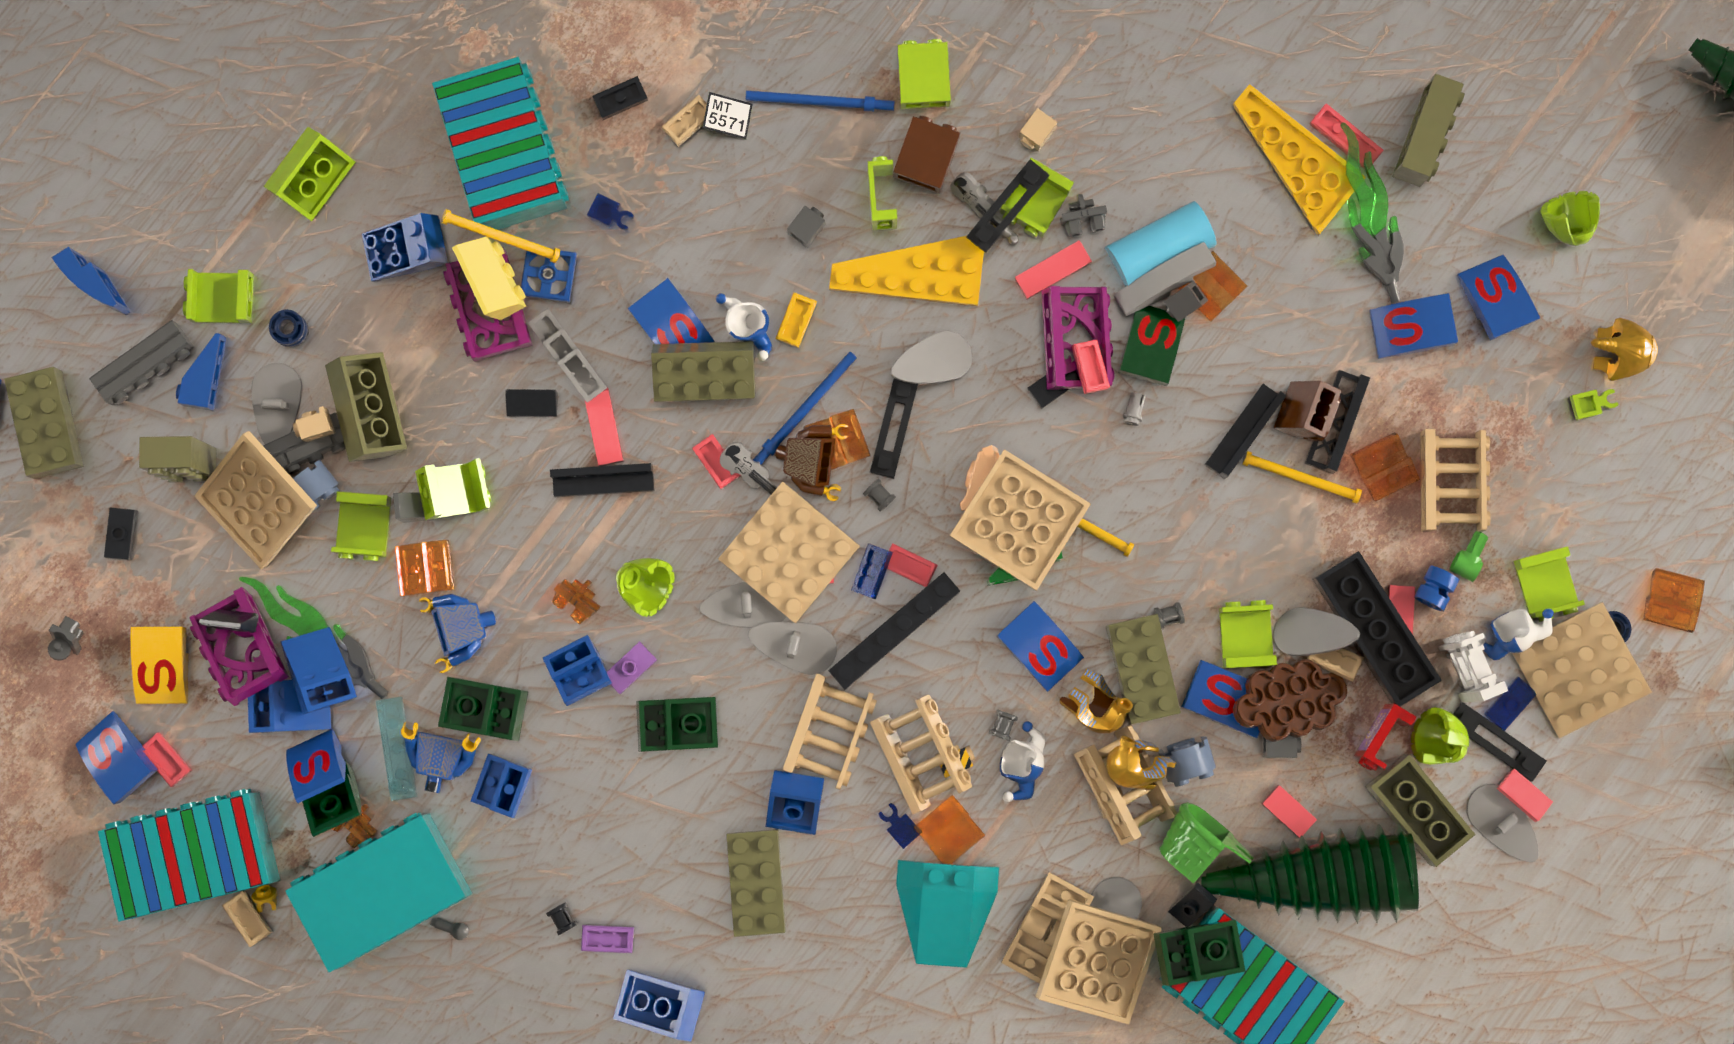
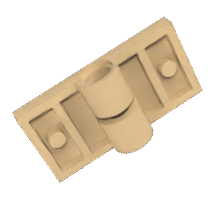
[1001,872,1094,984]

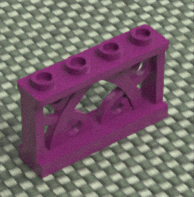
[443,247,533,362]
[1042,286,1115,390]
[189,587,289,706]

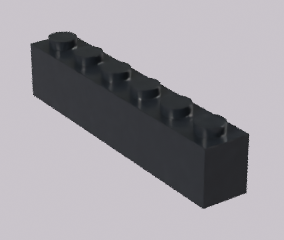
[828,572,960,690]

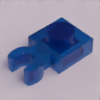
[587,193,634,231]
[878,803,922,849]

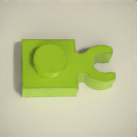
[1569,389,1619,420]

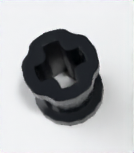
[546,902,578,936]

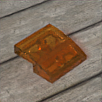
[1178,250,1248,321]
[803,409,871,470]
[1350,432,1420,502]
[395,540,454,596]
[1643,568,1705,633]
[914,795,985,864]

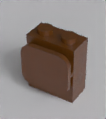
[893,116,960,194]
[1274,381,1342,441]

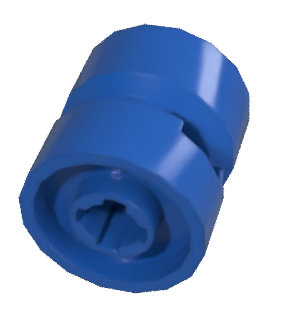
[1414,565,1460,612]

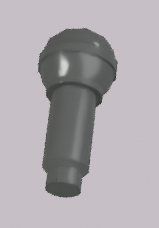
[430,918,469,940]

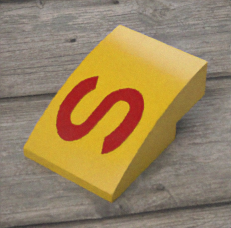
[131,627,189,704]

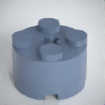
[293,460,340,512]
[1158,736,1216,787]

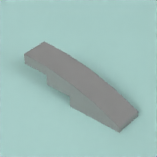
[1114,242,1216,316]
[528,308,607,403]

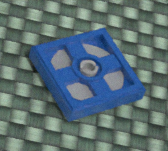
[521,250,577,303]

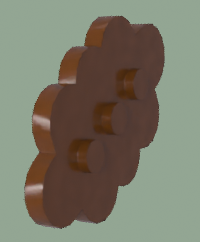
[1233,659,1348,742]

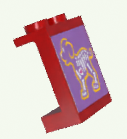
[1354,703,1416,771]

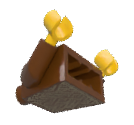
[775,424,849,501]

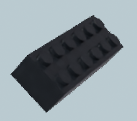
[1312,551,1442,707]

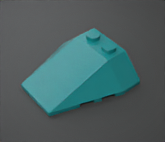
[896,860,999,968]

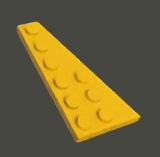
[1233,84,1366,236]
[829,235,984,306]

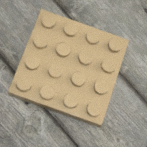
[195,431,317,569]
[950,449,1091,591]
[718,481,860,623]
[1513,602,1652,738]
[1035,899,1162,1024]

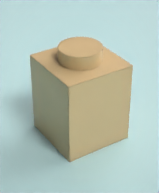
[1019,108,1058,152]

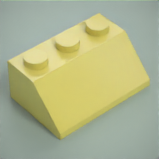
[452,237,526,320]

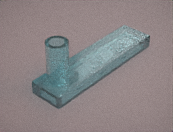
[376,697,418,801]

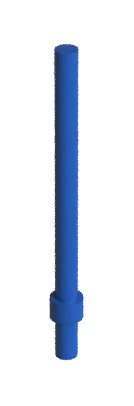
[746,90,895,112]
[753,352,857,465]

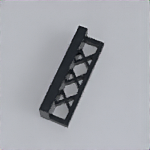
[1305,370,1370,474]
[1204,383,1287,479]
[550,463,655,497]

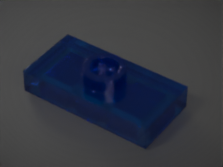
[851,543,893,599]
[1484,677,1536,731]

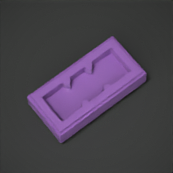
[607,641,657,695]
[581,925,634,953]

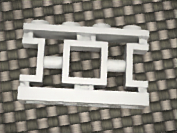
[1438,630,1508,703]

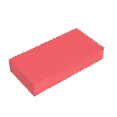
[1071,339,1110,394]
[692,434,741,489]
[882,543,938,587]
[1388,585,1415,634]
[142,732,192,787]
[1497,769,1553,822]
[1261,785,1317,838]

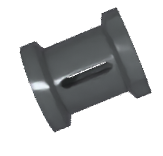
[863,479,896,512]
[1154,602,1185,630]
[989,710,1018,741]

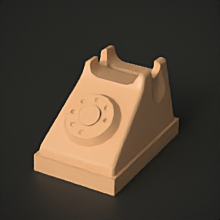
[960,445,1000,511]

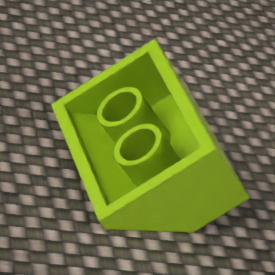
[263,127,356,221]

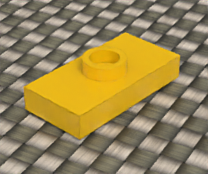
[775,292,817,348]

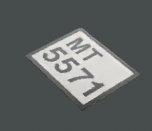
[702,92,753,139]

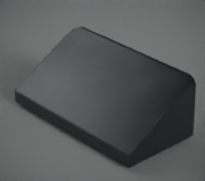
[505,389,558,417]
[199,609,259,633]

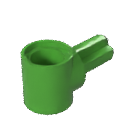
[1449,531,1488,582]

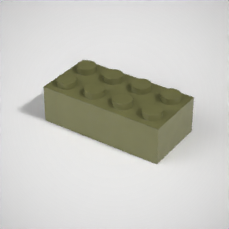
[1392,74,1465,187]
[651,341,756,401]
[325,352,407,462]
[4,367,84,479]
[139,436,216,483]
[1105,614,1181,725]
[1365,755,1476,867]
[726,829,786,937]

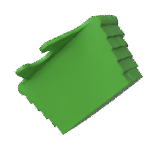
[1159,802,1254,884]

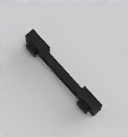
[966,159,1049,253]
[870,378,918,479]
[1453,702,1547,782]

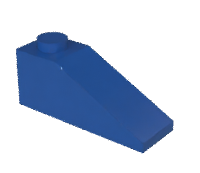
[176,333,226,411]

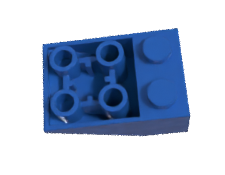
[362,213,448,282]
[280,627,357,714]
[248,680,331,733]

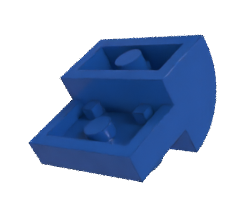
[543,635,612,706]
[471,754,532,818]

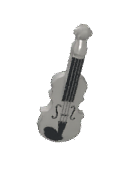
[950,172,1019,244]
[720,441,777,495]

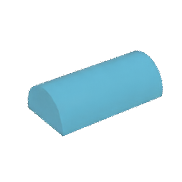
[1105,201,1217,287]

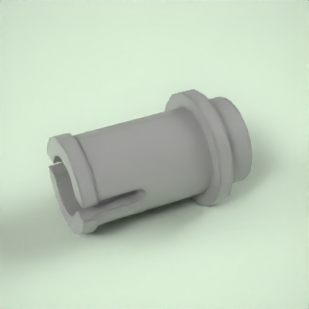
[1123,392,1146,426]

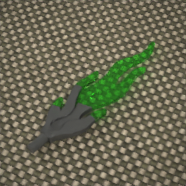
[1340,123,1404,304]
[239,577,388,699]

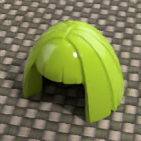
[1541,191,1600,246]
[616,558,674,617]
[1411,707,1469,764]

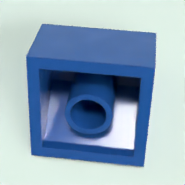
[765,770,824,835]

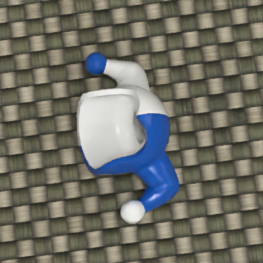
[716,293,772,361]
[1478,608,1554,660]
[1000,721,1045,802]

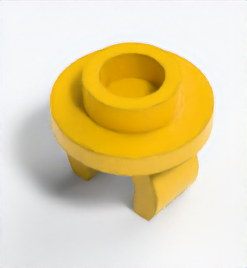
[251,885,278,913]

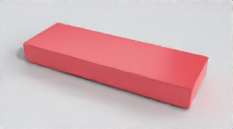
[1309,103,1384,171]
[1015,240,1092,300]
[585,387,624,466]

